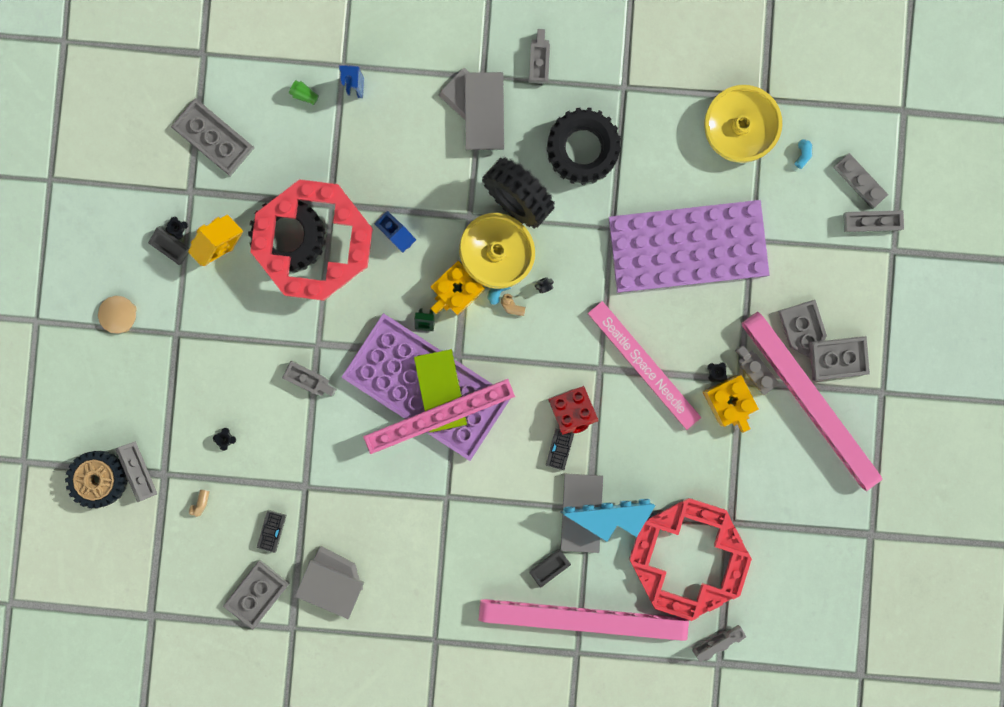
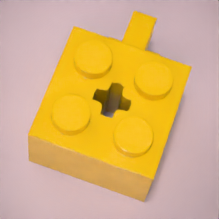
[188,214,243,266]
[430,260,485,316]
[703,375,759,433]

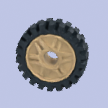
[65,451,128,509]

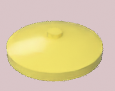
[704,85,782,163]
[459,213,535,289]

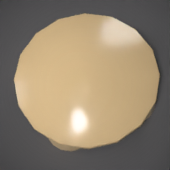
[98,296,137,334]

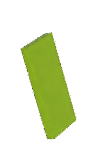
[414,349,467,433]

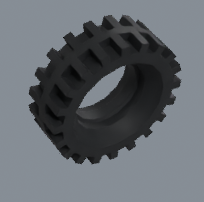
[547,107,621,185]
[482,157,555,228]
[248,199,326,273]

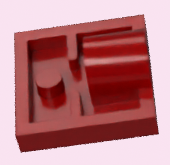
[548,386,598,435]

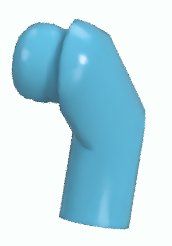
[794,139,812,169]
[487,287,511,305]

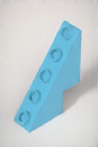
[560,499,656,542]

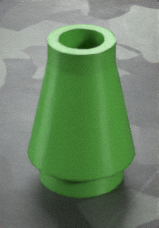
[289,80,319,105]

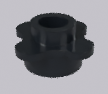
[165,217,188,239]
[534,277,554,293]
[707,362,727,382]
[213,428,236,451]

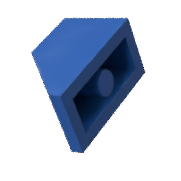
[374,211,416,253]

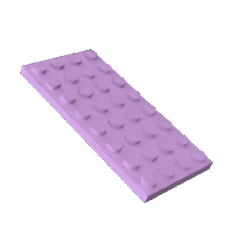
[609,200,769,293]
[341,313,510,461]

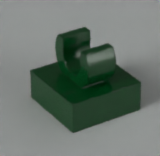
[414,308,435,331]

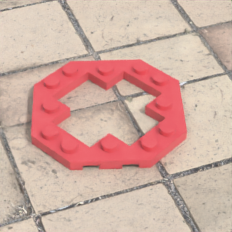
[251,179,373,301]
[629,498,752,621]

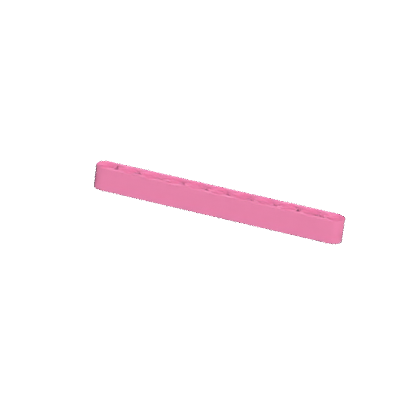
[741,312,883,491]
[478,599,689,641]

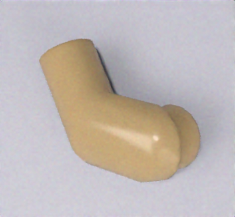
[501,294,526,316]
[189,490,210,517]

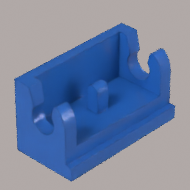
[339,65,364,98]

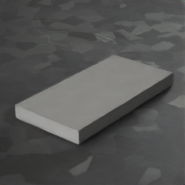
[465,72,504,150]
[171,98,255,177]
[561,473,603,553]

